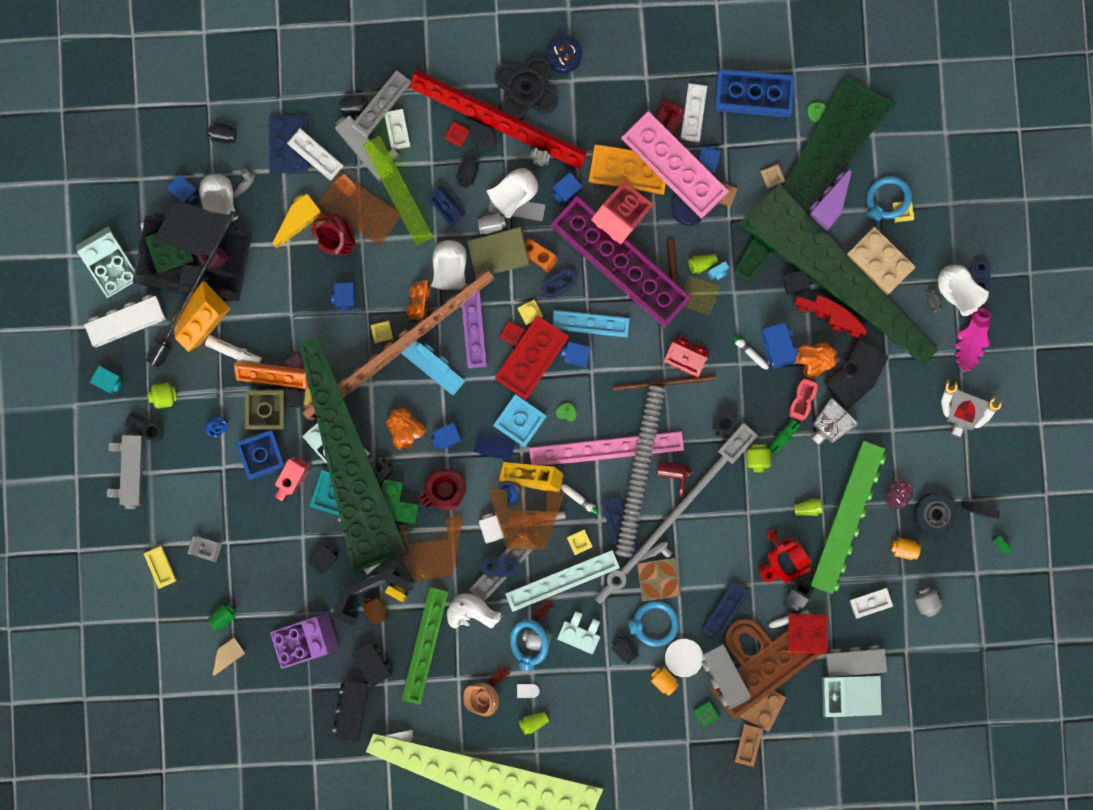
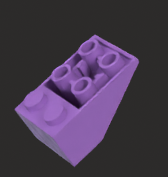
[809,170,852,232]
[270,614,340,669]

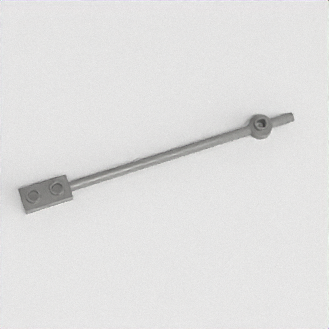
[595,423,758,604]

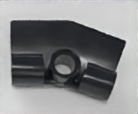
[823,340,888,409]

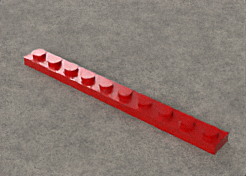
[410,70,587,170]

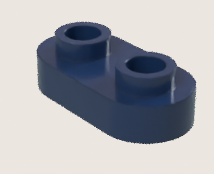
[970,258,990,292]
[542,269,577,299]
[481,557,520,577]

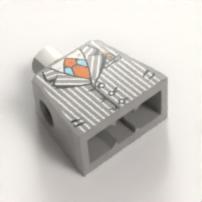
[811,398,858,446]

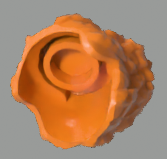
[795,342,837,380]
[386,407,427,450]

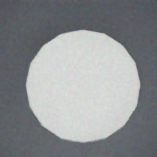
[665,639,703,677]

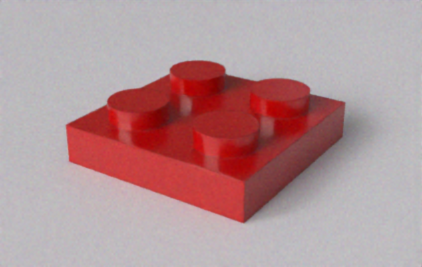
[788,614,828,654]

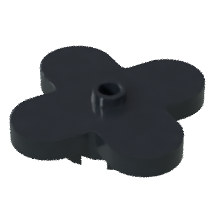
[495,57,558,119]

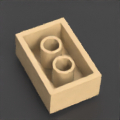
[847,227,915,296]

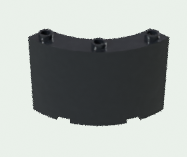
[132,213,252,302]

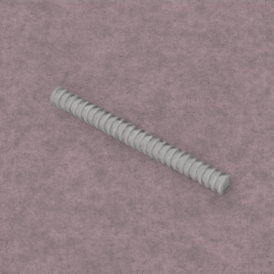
[615,385,666,557]

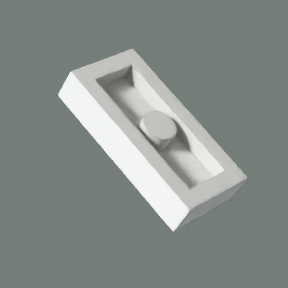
[385,109,411,150]
[849,588,893,619]

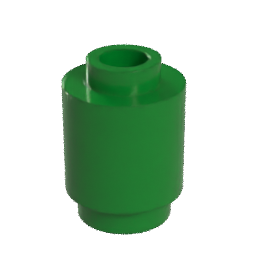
[207,603,236,631]

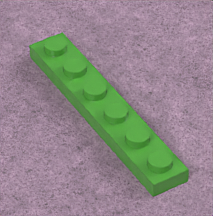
[402,587,448,705]

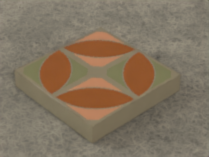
[637,558,680,602]

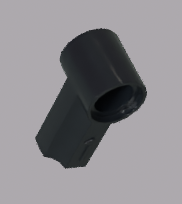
[124,411,164,442]

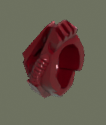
[311,213,356,255]
[419,469,467,510]

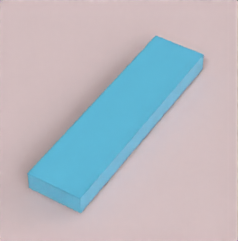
[552,310,630,338]

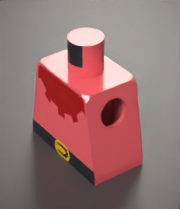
[275,456,312,502]

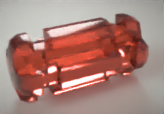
[532,599,554,621]
[488,666,510,687]

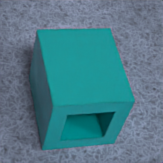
[90,366,122,395]

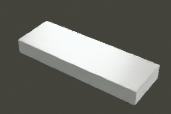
[681,83,707,143]
[287,128,343,181]

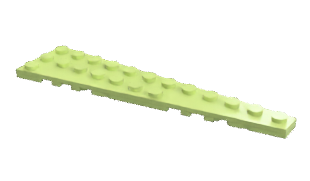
[366,734,603,810]

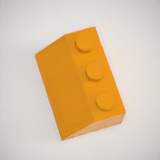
[172,281,231,352]

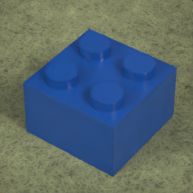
[761,323,799,370]
[235,430,286,481]

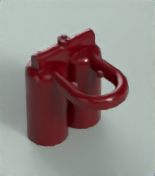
[654,99,685,136]
[657,461,692,497]

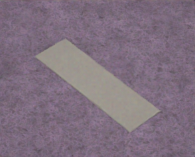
[488,200,545,221]

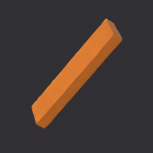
[234,361,309,389]

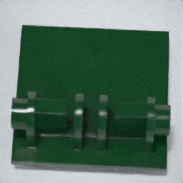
[145,233,194,274]

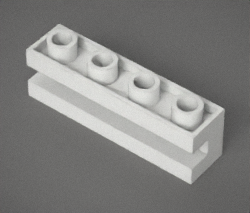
[84,295,167,348]

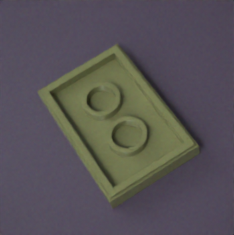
[468,227,530,277]

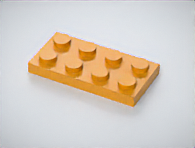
[589,145,666,195]

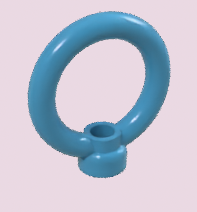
[866,176,912,223]
[628,600,679,647]
[510,620,549,671]

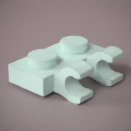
[557,611,600,654]

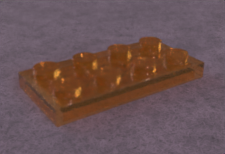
[318,172,402,247]

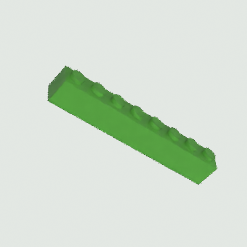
[810,441,887,594]

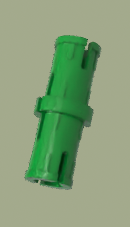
[767,418,801,455]

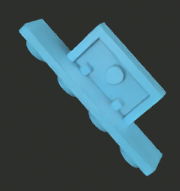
[401,341,465,395]

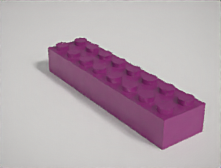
[551,196,691,329]

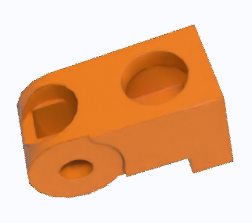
[526,239,558,273]

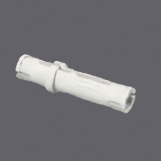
[205,335,262,364]

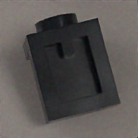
[375,457,394,487]

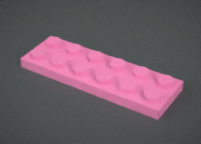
[621,111,729,219]

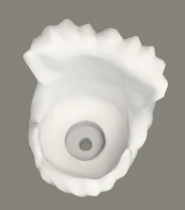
[487,168,538,218]
[199,174,238,222]
[431,240,467,291]
[938,265,989,316]
[447,593,502,628]

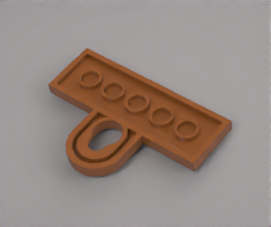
[711,619,822,721]

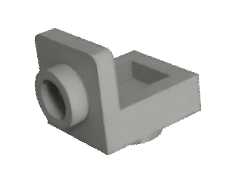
[188,535,222,562]

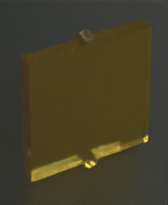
[682,275,720,316]

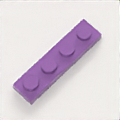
[462,291,487,369]

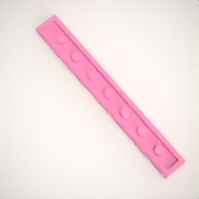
[529,431,684,466]

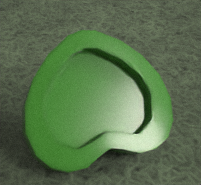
[807,102,827,122]
[556,403,576,422]

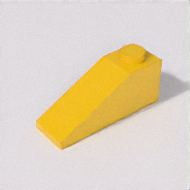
[273,194,322,248]
[499,462,564,492]

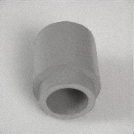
[478,213,506,235]

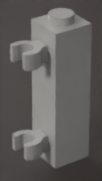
[335,115,399,183]
[107,435,144,509]

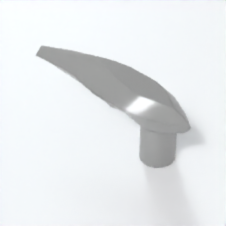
[233,169,255,199]
[638,542,672,563]

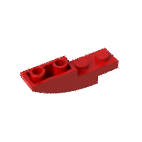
[793,295,867,338]

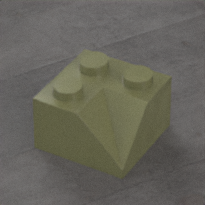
[245,390,286,431]

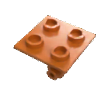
[407,280,430,322]

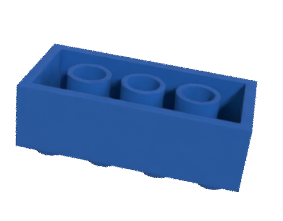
[714,69,795,118]

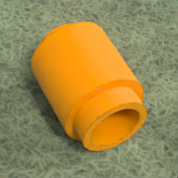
[891,537,921,560]
[651,667,679,696]

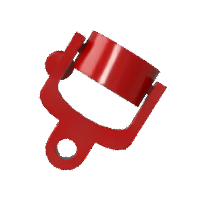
[758,530,811,583]

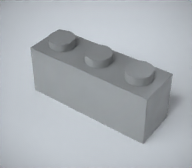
[701,645,751,710]
[825,645,887,677]

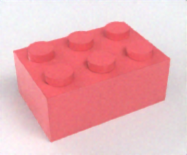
[591,181,653,244]

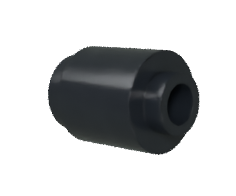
[340,95,368,116]
[208,122,237,144]
[455,158,479,188]
[611,635,639,665]

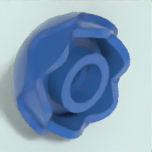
[205,416,228,437]
[500,481,520,505]

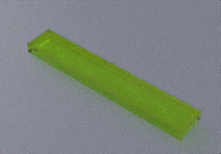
[362,136,433,246]

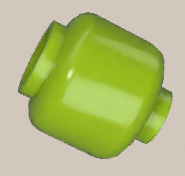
[147,382,176,409]
[746,445,771,473]

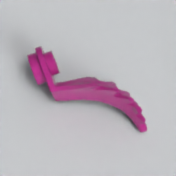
[955,308,991,372]

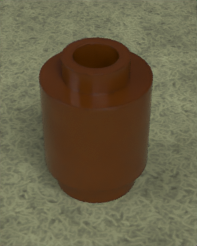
[362,596,388,626]

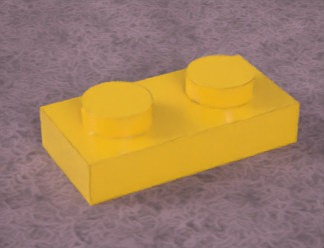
[385,585,408,603]

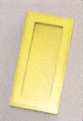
[144,546,177,589]

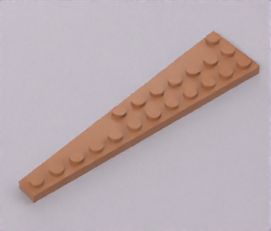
[303,271,495,421]

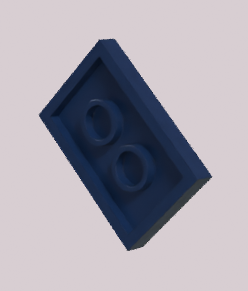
[269,116,308,174]

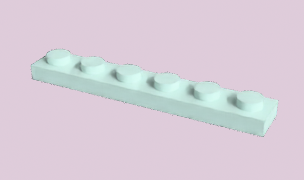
[505,550,620,612]

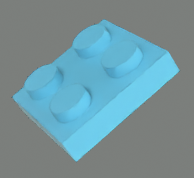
[493,394,547,448]

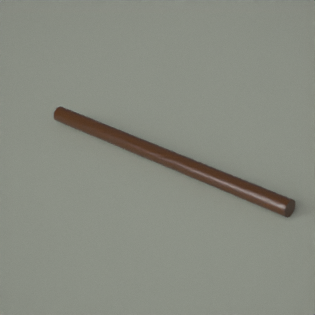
[613,375,716,391]

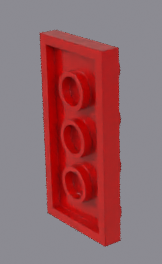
[494,315,569,400]

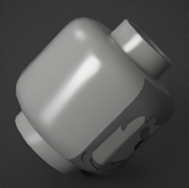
[523,626,552,651]

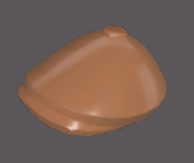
[464,683,499,717]

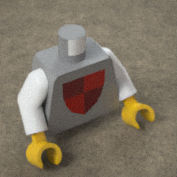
[941,380,1002,438]

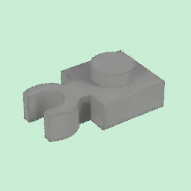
[530,148,551,166]

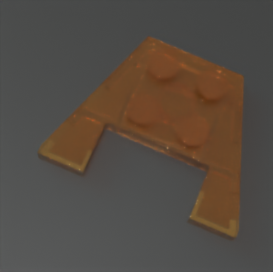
[489,490,564,550]
[397,516,463,582]

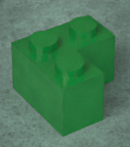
[382,480,420,525]

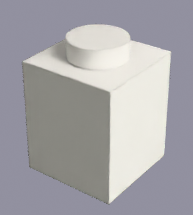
[479,513,505,544]

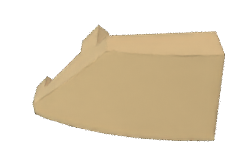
[212,638,245,676]

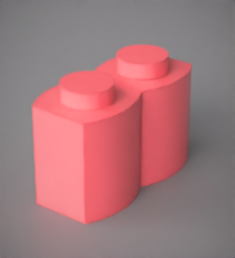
[789,379,817,421]

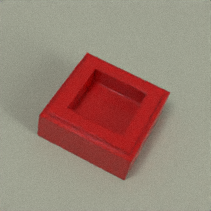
[444,121,470,148]
[499,321,525,347]

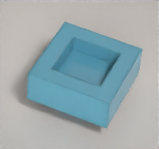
[708,261,729,280]

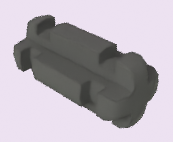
[926,290,943,313]

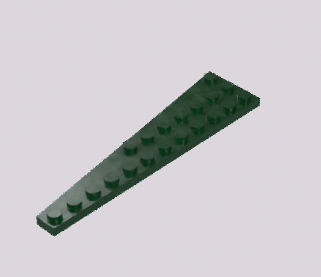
[733,76,895,282]
[738,184,938,364]
[299,337,407,574]

